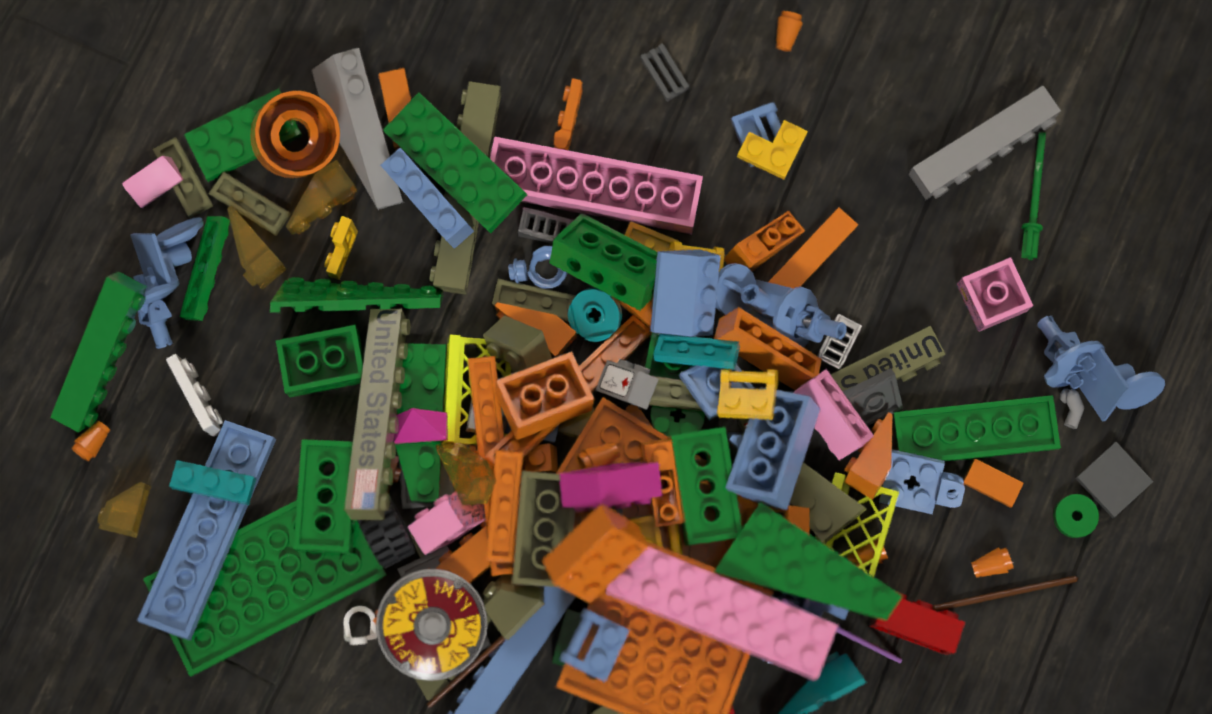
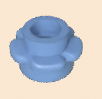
[509,258,527,283]

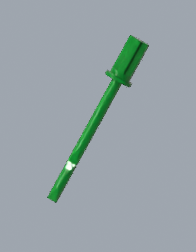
[1021,132,1046,260]

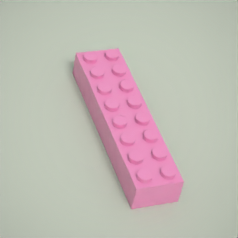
[490,137,703,234]
[606,547,838,680]

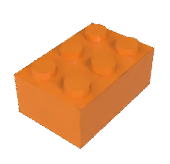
[495,352,594,440]
[542,504,649,603]

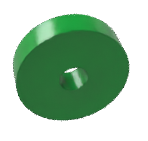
[1053,494,1099,538]

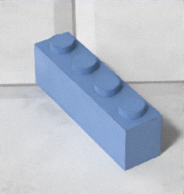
[380,148,474,249]

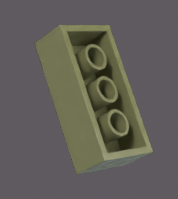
[512,471,575,588]

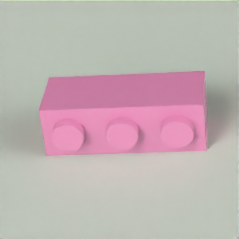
[793,369,873,460]

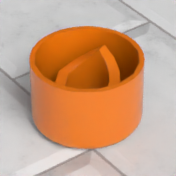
[250,91,340,178]

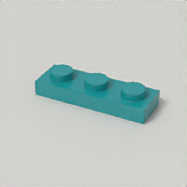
[653,334,740,369]
[169,460,257,505]

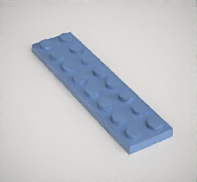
[137,420,276,641]

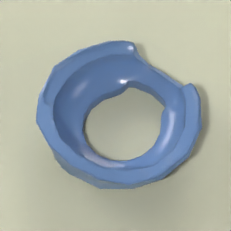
[527,246,568,289]

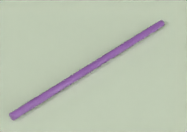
[781,599,902,663]

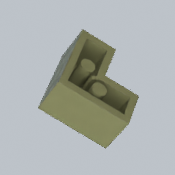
[483,315,552,374]

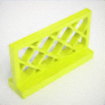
[442,335,511,445]
[815,472,899,577]

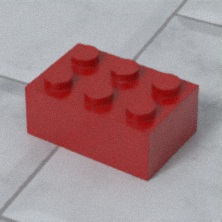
[868,591,965,655]

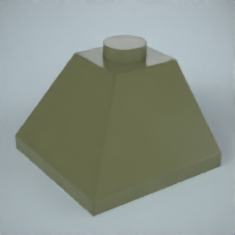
[483,575,544,640]

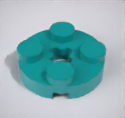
[568,287,622,342]

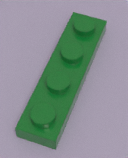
[180,216,230,321]

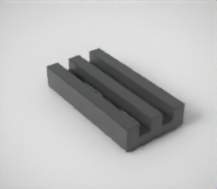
[640,43,689,102]

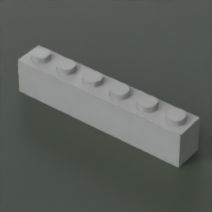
[909,86,1061,200]

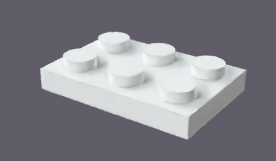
[166,354,223,437]

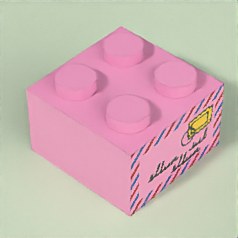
[957,258,1033,332]
[408,489,485,555]

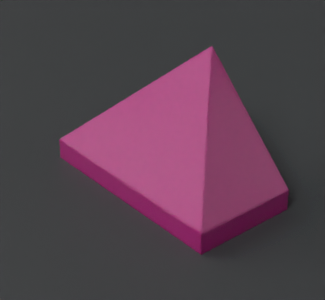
[394,408,448,444]

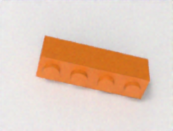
[714,307,822,391]

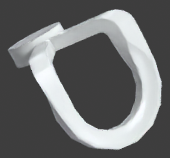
[344,606,377,645]

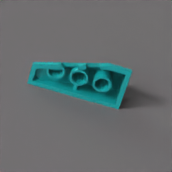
[777,652,866,714]

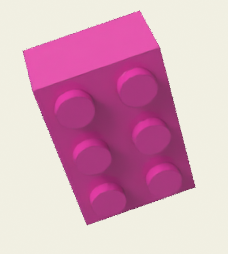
[559,462,662,512]

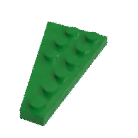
[270,277,443,312]
[395,343,447,504]
[714,503,902,621]

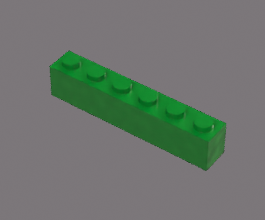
[50,272,147,432]

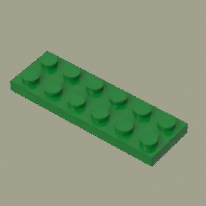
[383,92,528,233]
[892,395,1061,462]

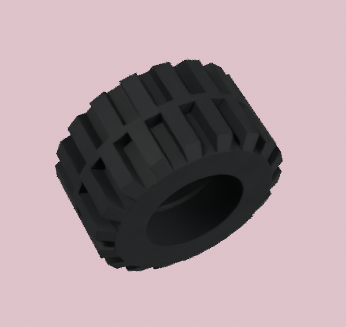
[357,496,415,568]

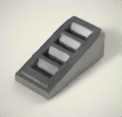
[518,208,574,243]
[817,314,862,372]

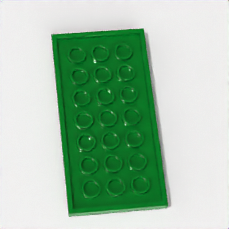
[143,491,388,677]

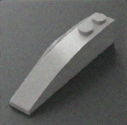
[312,48,403,209]

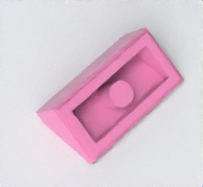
[122,156,184,208]

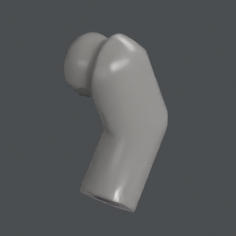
[1060,389,1084,429]

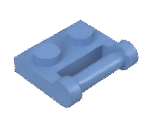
[731,103,781,167]
[560,609,630,682]

